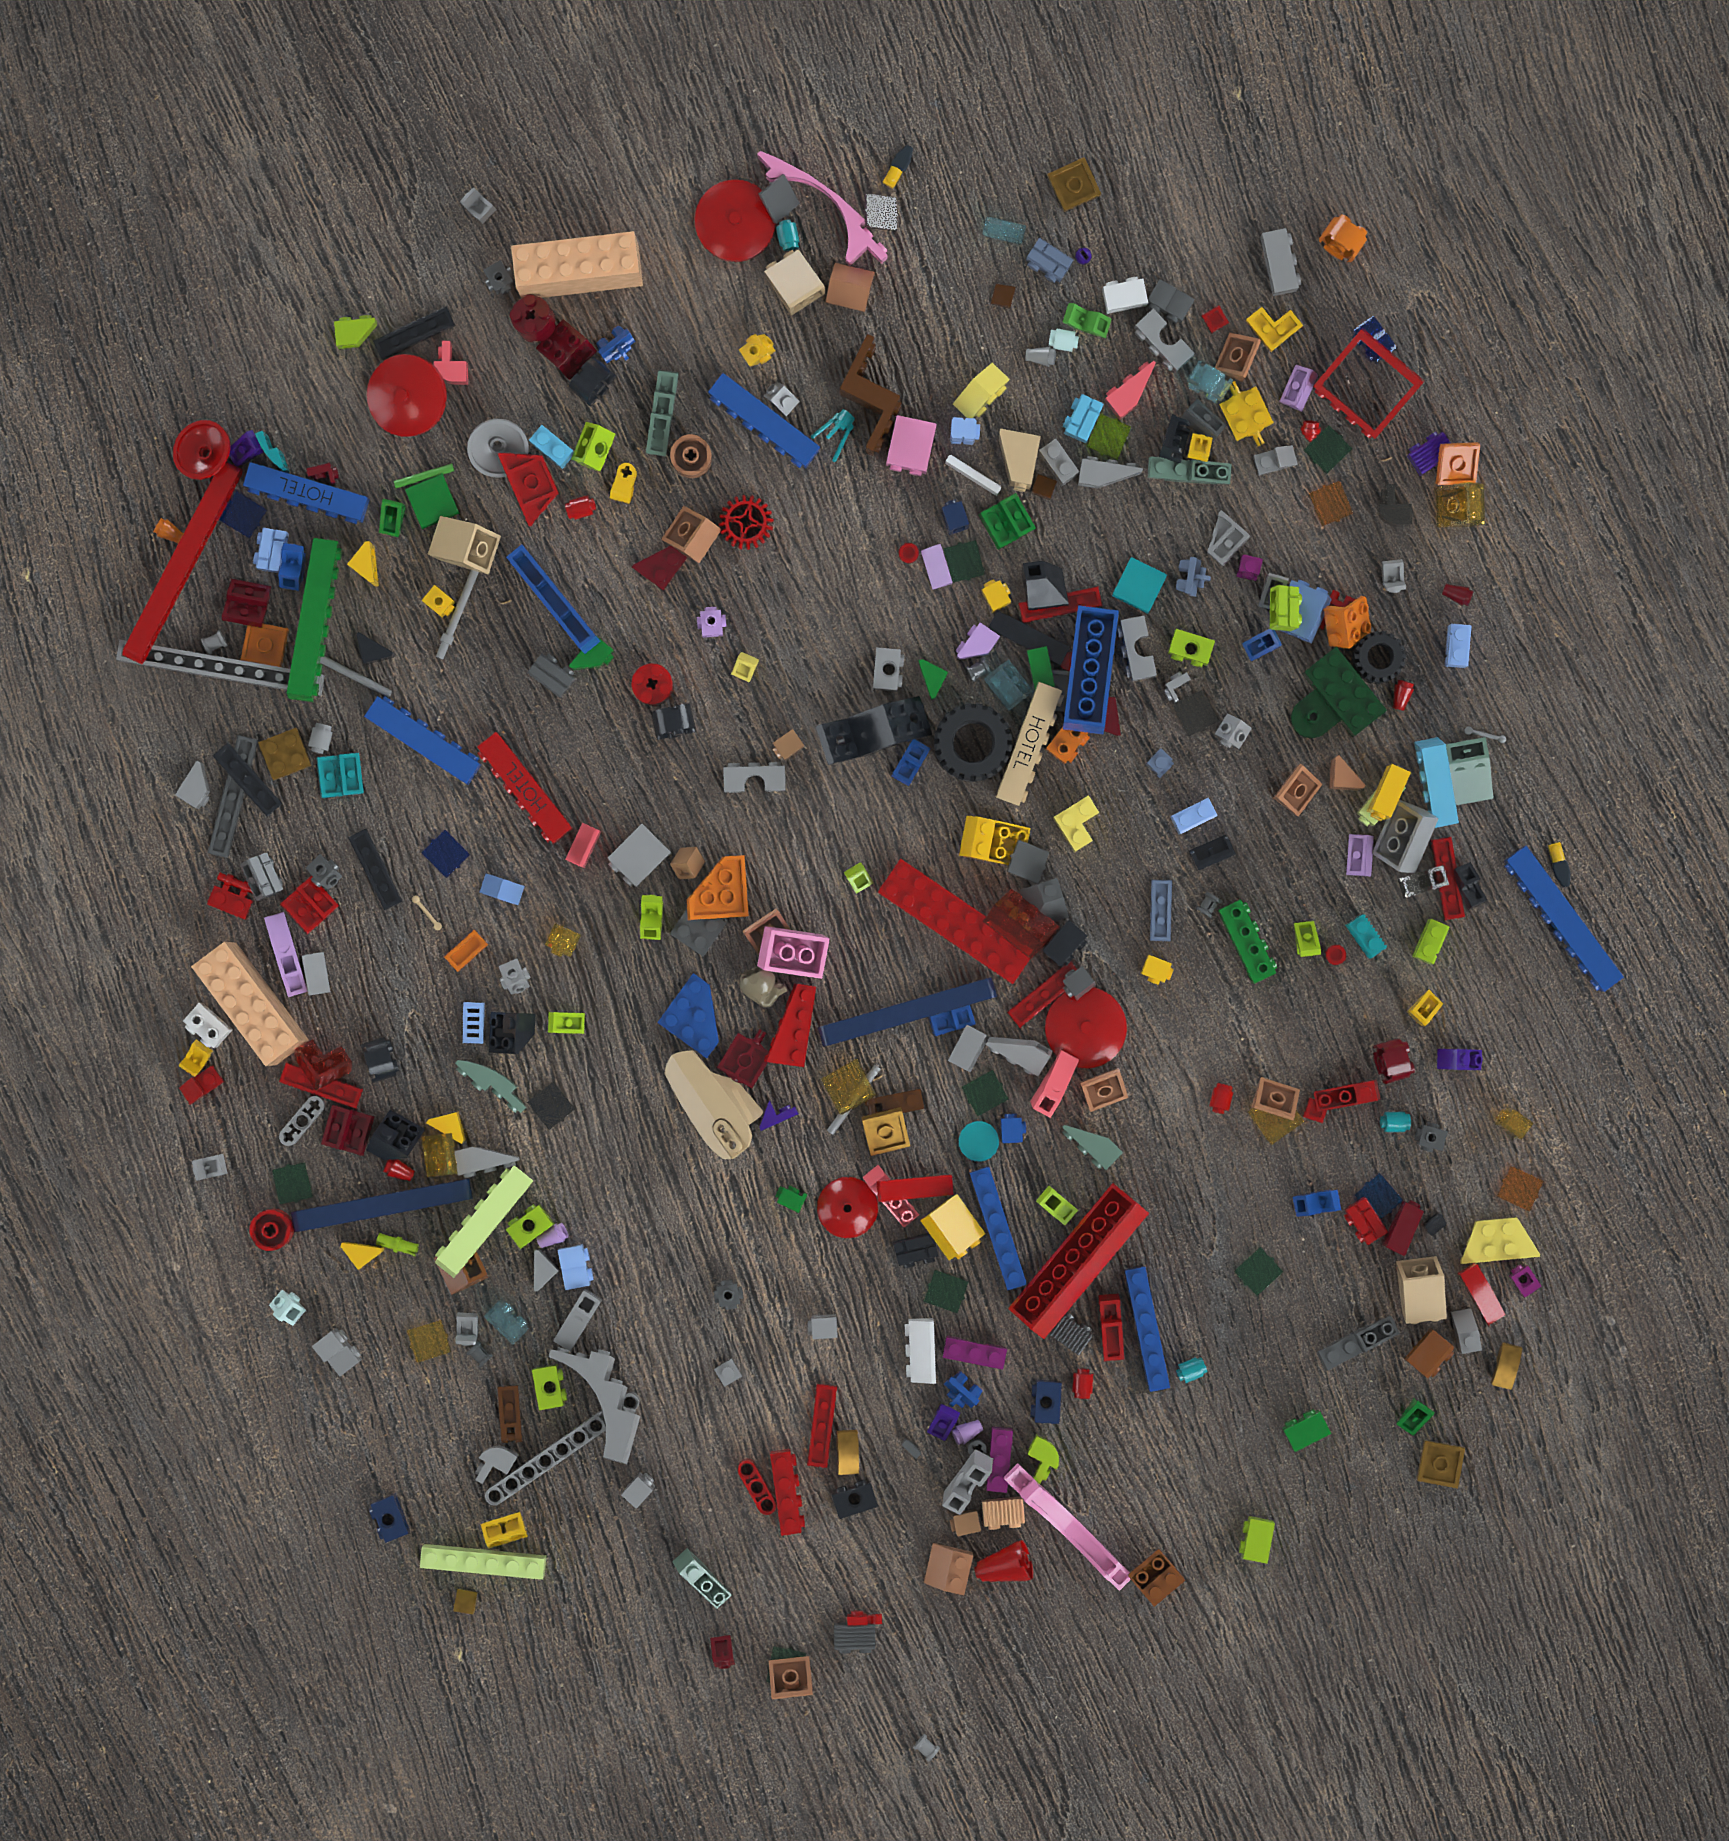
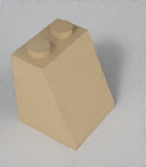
[764,249,825,316]
[998,429,1041,492]
[428,516,501,575]
[1396,1256,1447,1324]

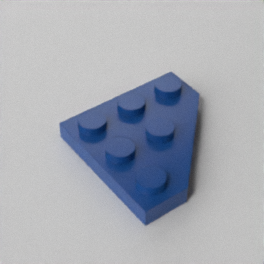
[657,973,719,1058]

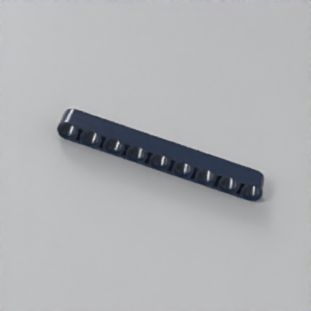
[817,977,998,1047]
[291,1179,473,1232]

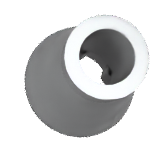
[1026,346,1056,367]

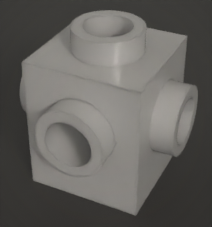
[1215,713,1252,749]
[499,959,531,995]

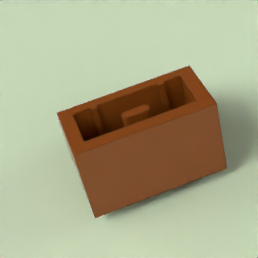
[434,1251,489,1295]
[1404,1328,1455,1379]
[1128,1548,1185,1607]

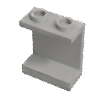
[608,824,671,887]

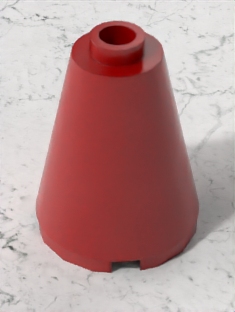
[974,1540,1033,1582]

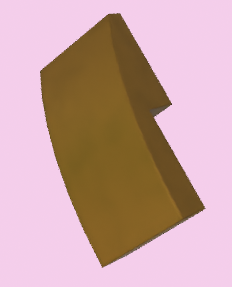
[1491,1342,1522,1390]
[836,1430,859,1475]

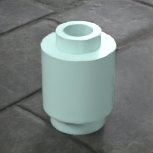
[1048,328,1079,352]

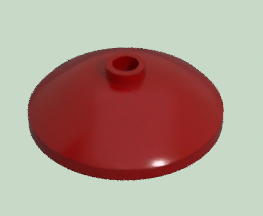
[173,420,230,480]
[817,1177,878,1238]

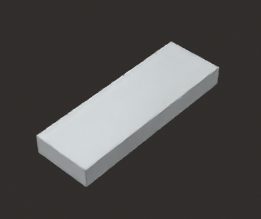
[945,455,1001,496]

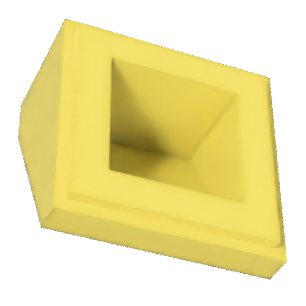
[731,652,759,682]

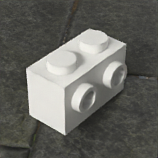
[1102,277,1148,314]
[183,1003,233,1048]

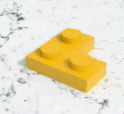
[1245,307,1303,352]

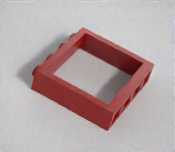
[1313,328,1425,439]

